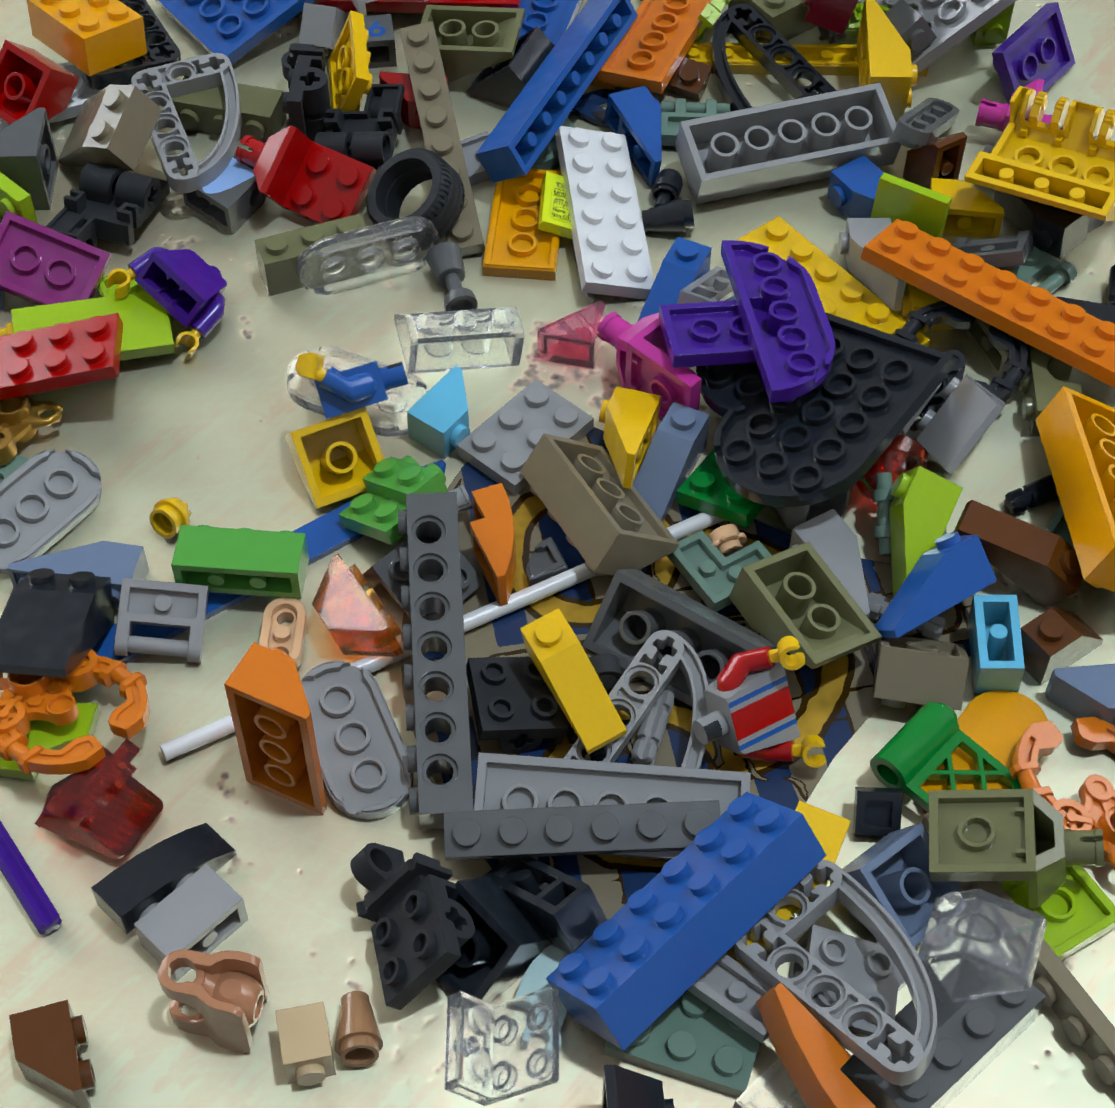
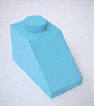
[407,365,470,459]

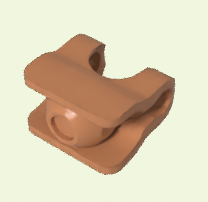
[157,949,269,1053]

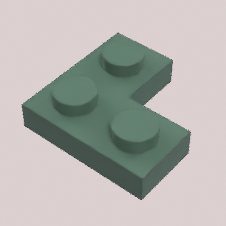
[667,530,772,612]

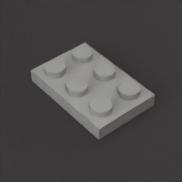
[457,379,594,495]

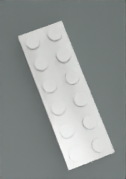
[555,126,654,299]

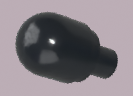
[652,168,683,207]

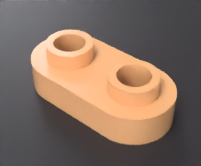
[259,597,307,669]

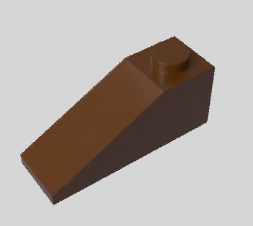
[953,500,1083,608]

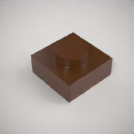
[668,57,713,101]

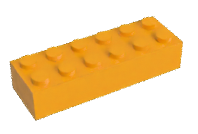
[1035,386,1115,592]

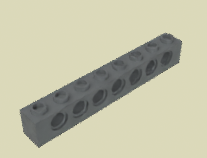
[398,492,474,830]

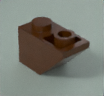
[9,1000,96,1108]

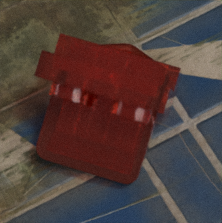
[34,738,163,860]

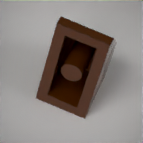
[903,132,967,189]
[1020,608,1103,685]

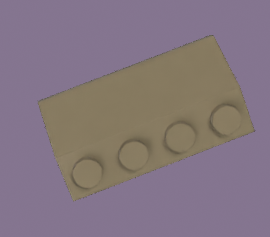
[520,433,679,576]

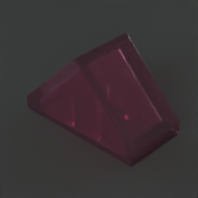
[537,300,605,369]

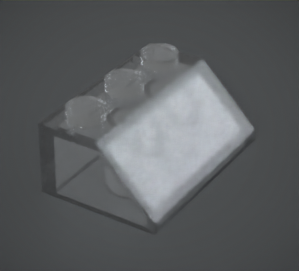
[394,306,525,374]

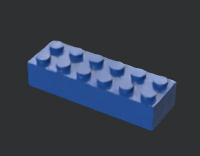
[546,792,827,1051]

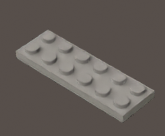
[474,752,751,860]

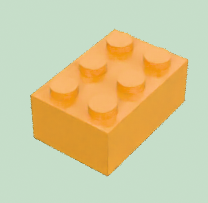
[27,0,147,76]

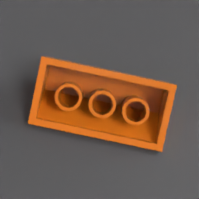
[224,642,327,815]

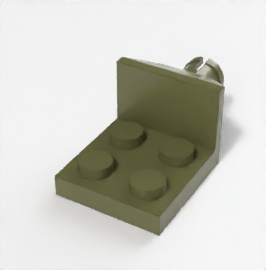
[929,789,1104,908]

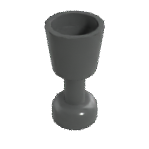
[426,242,478,319]

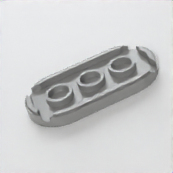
[0,449,102,573]
[301,661,414,821]

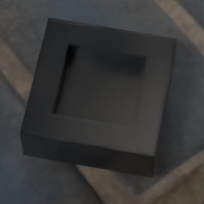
[853,787,903,836]

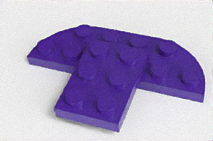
[658,240,835,403]

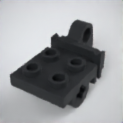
[281,43,331,142]
[314,84,405,171]
[45,162,170,247]
[466,653,623,753]
[350,843,475,1010]

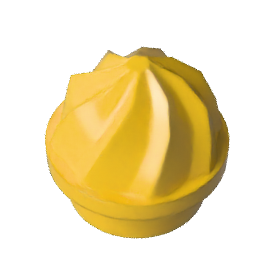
[149,497,192,538]

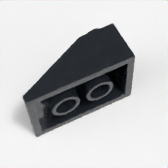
[0,568,115,678]

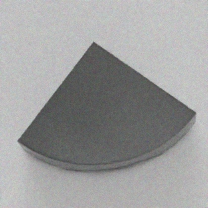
[526,537,568,586]

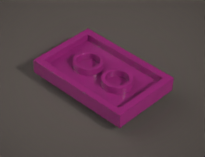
[0,211,112,306]

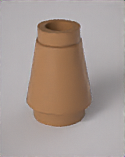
[334,991,383,1067]

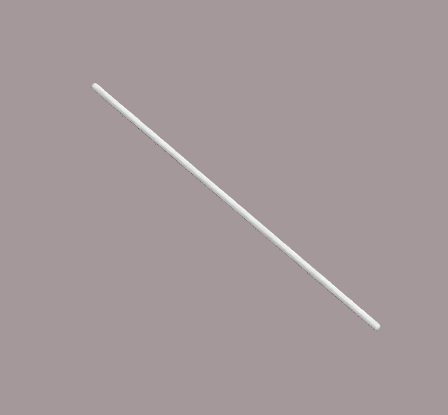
[160,418,922,761]

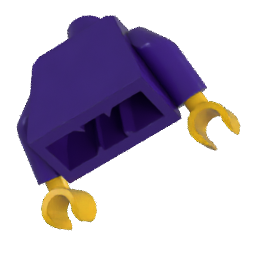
[106,247,227,361]

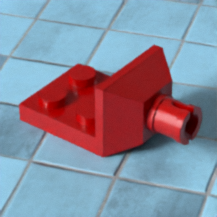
[236,125,377,224]

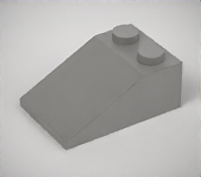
[916,374,1005,475]

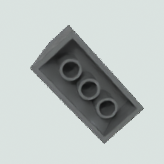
[582,568,777,707]
[840,952,1046,1108]

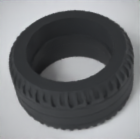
[366,148,465,249]

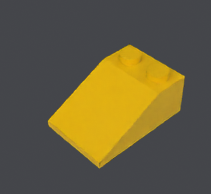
[856,0,918,122]

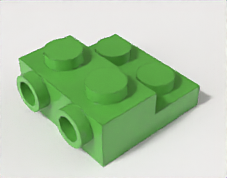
[338,455,448,545]

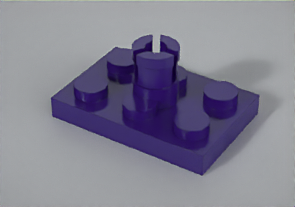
[992,2,1076,104]

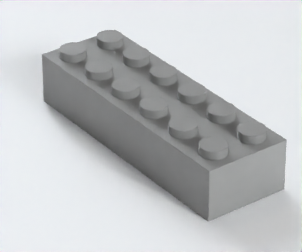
[675,83,901,204]

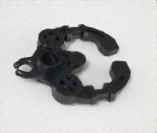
[893,301,1031,431]

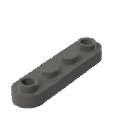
[894,98,959,149]

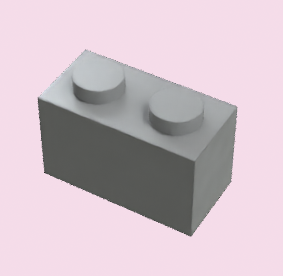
[134,863,248,981]

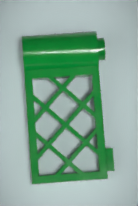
[870,702,1022,812]

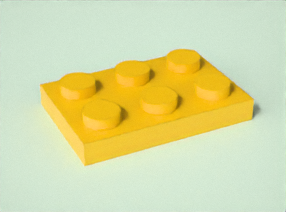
[328,10,373,111]

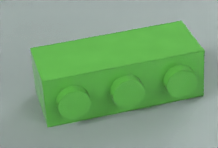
[171,525,309,599]

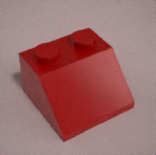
[0,40,79,124]

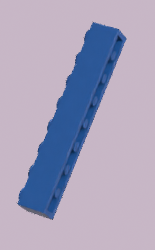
[476,0,638,183]

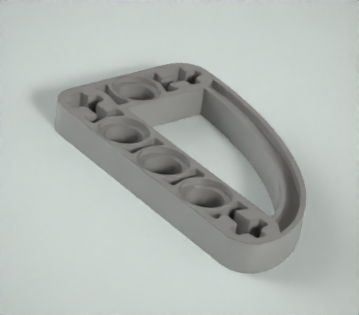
[131,53,242,193]
[564,630,709,769]
[734,860,937,1086]

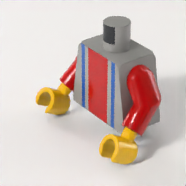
[692,636,826,768]

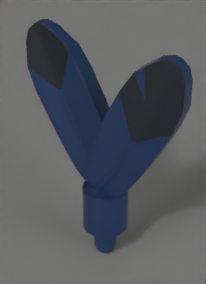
[572,89,618,128]

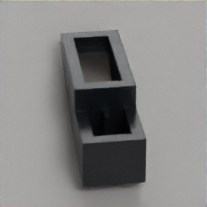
[91,823,237,935]

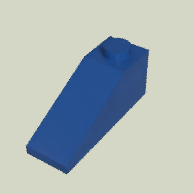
[604,86,662,188]
[827,155,884,218]
[637,237,712,322]
[875,531,997,638]

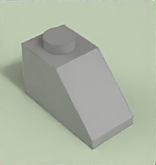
[299,3,349,57]

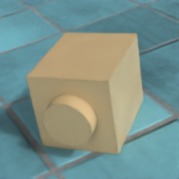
[275,1001,336,1086]

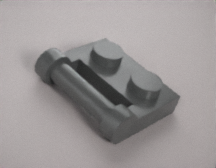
[954,230,1034,271]

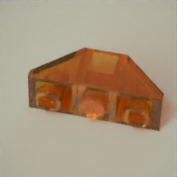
[312,554,404,657]

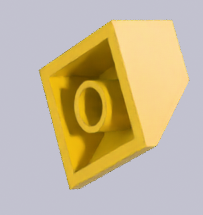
[285,407,384,509]

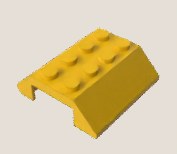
[964,86,1115,221]

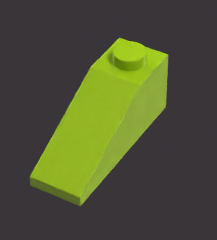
[889,466,963,598]

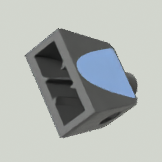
[183,156,266,235]

